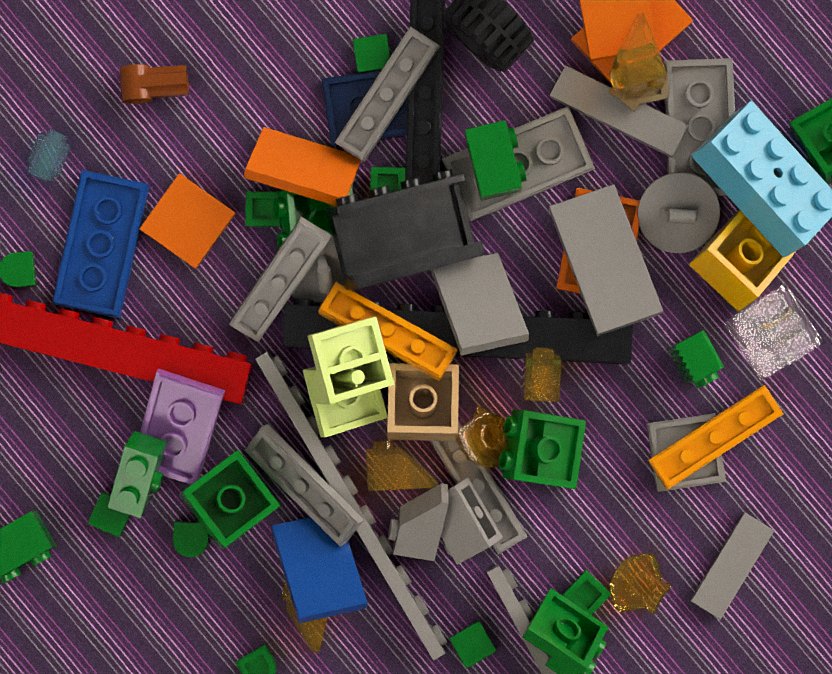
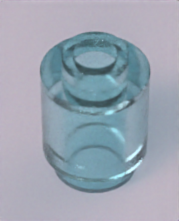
[26,129,71,183]

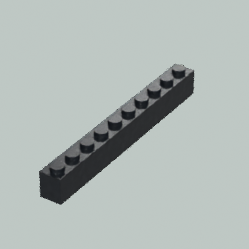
[283,299,633,365]

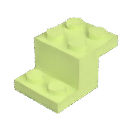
[302,316,394,438]

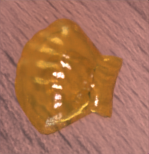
[456,406,507,468]
[610,553,672,614]

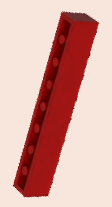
[0,293,254,405]

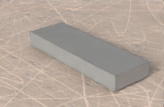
[690,512,775,620]

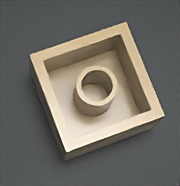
[387,363,459,441]

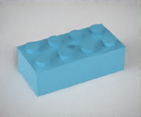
[691,100,832,258]

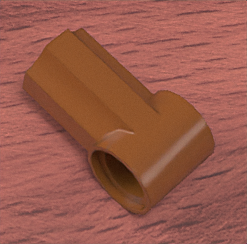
[119,64,189,104]

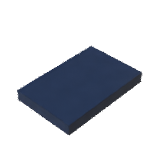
[321,70,408,148]

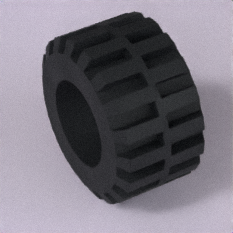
[442,0,534,73]

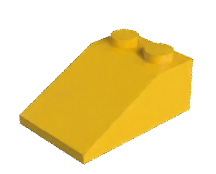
[689,209,796,312]

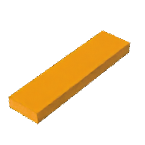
[318,282,457,381]
[647,385,784,490]

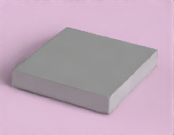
[646,413,726,492]

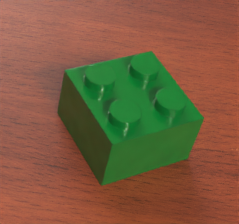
[179,450,280,550]

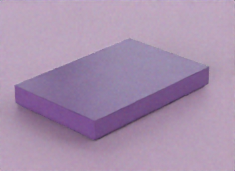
[140,369,225,485]

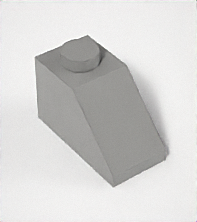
[441,478,503,565]
[388,483,449,561]

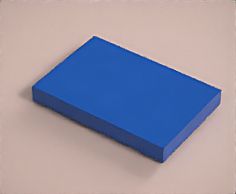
[271,517,368,623]

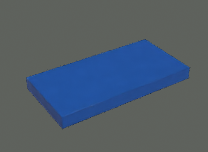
[52,170,150,319]

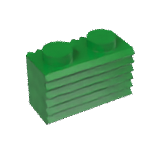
[667,330,724,388]

